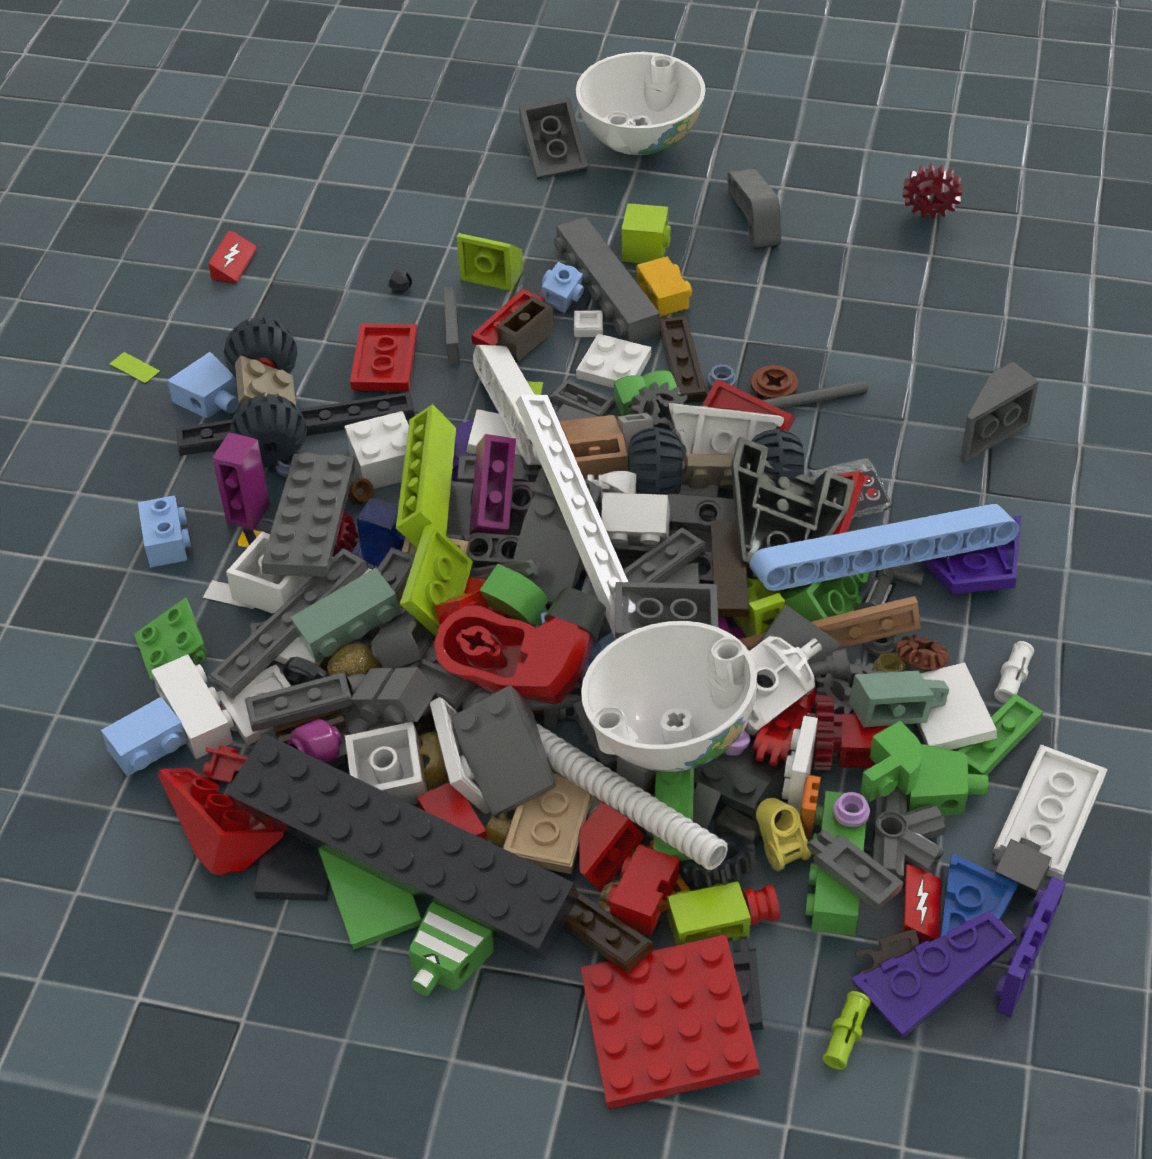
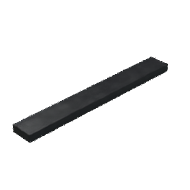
[176,392,415,456]

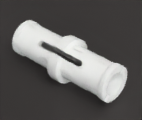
[994,641,1034,703]

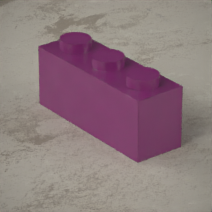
[212,433,270,530]
[469,434,516,535]

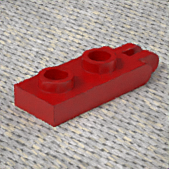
[752,706,807,767]

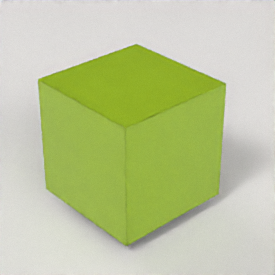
[621,203,671,263]

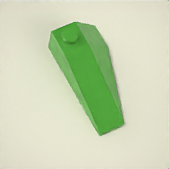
[782,529,870,622]

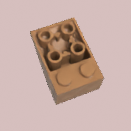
[559,415,628,480]

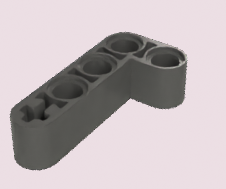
[727,168,781,249]

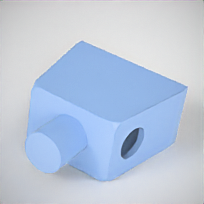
[167,352,239,418]

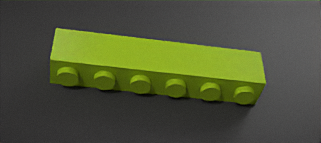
[396,404,456,548]

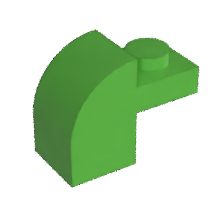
[480,564,549,627]
[860,721,923,802]

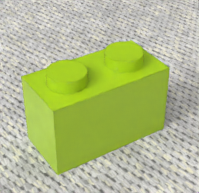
[667,881,751,946]

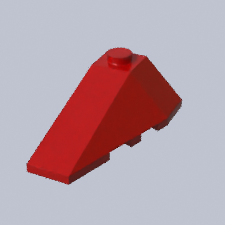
[158,768,284,875]

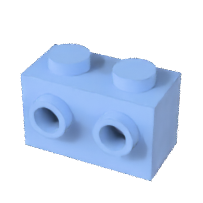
[138,495,191,568]
[101,697,187,777]

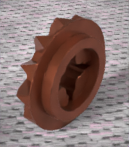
[751,365,798,400]
[896,635,950,670]

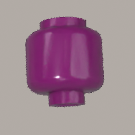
[287,719,342,764]

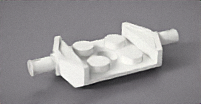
[721,636,822,737]

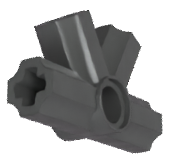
[871,786,945,881]

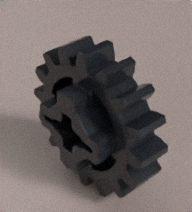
[679,833,757,887]

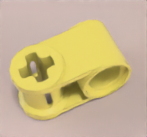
[756,798,811,872]

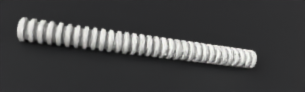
[462,687,727,870]

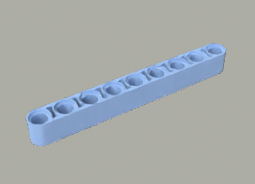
[749,504,1019,591]

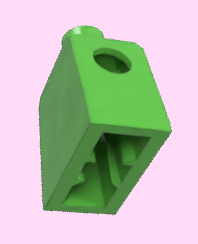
[907,744,988,816]

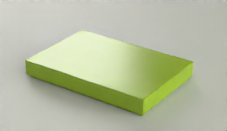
[400,523,473,636]

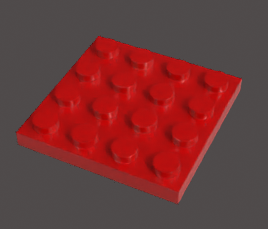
[581,935,760,1109]

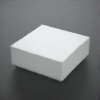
[574,311,603,337]

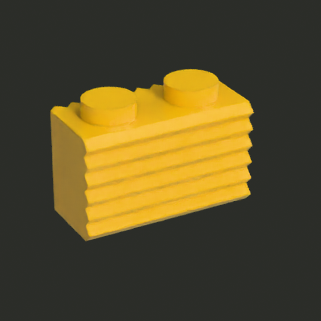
[636,256,692,317]

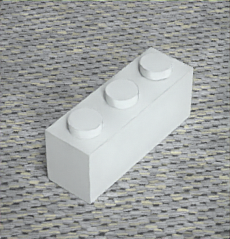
[151,654,234,759]

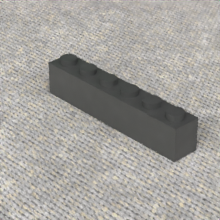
[554,217,660,343]

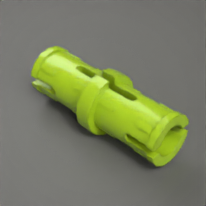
[822,991,871,1070]

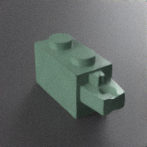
[849,671,949,727]

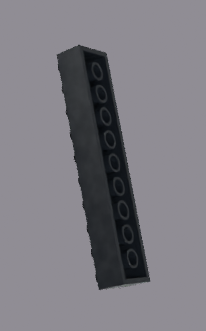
[226,733,579,961]

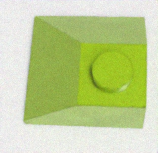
[457,233,523,291]

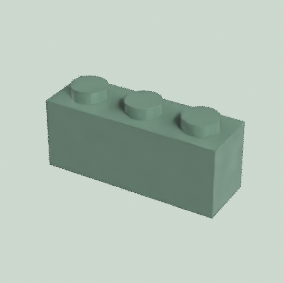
[290,568,401,662]

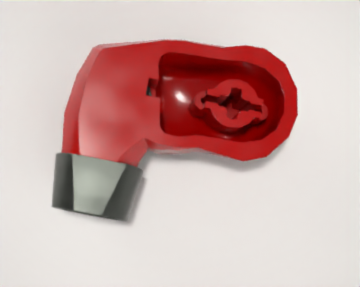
[434,588,606,705]

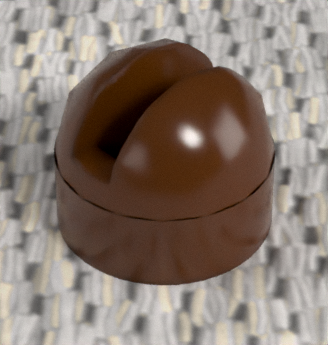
[348,478,374,504]

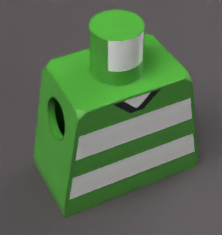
[409,902,494,996]

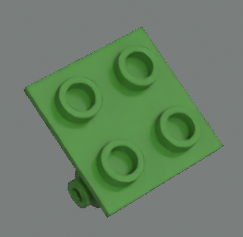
[134,598,207,681]

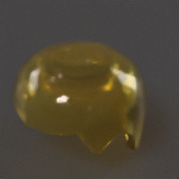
[327,644,382,680]
[418,732,449,789]

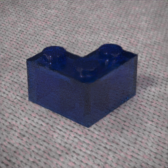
[351,497,405,570]

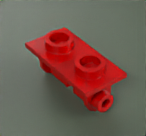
[203,745,248,784]

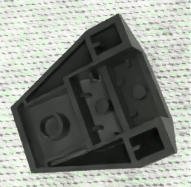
[731,437,855,566]
[694,732,796,838]

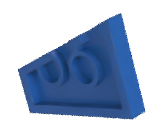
[940,853,1019,937]

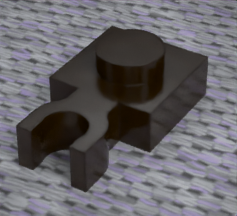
[854,929,920,974]

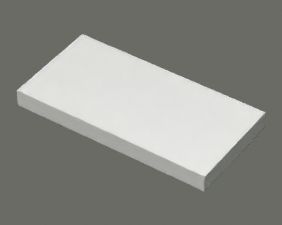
[993,745,1107,880]

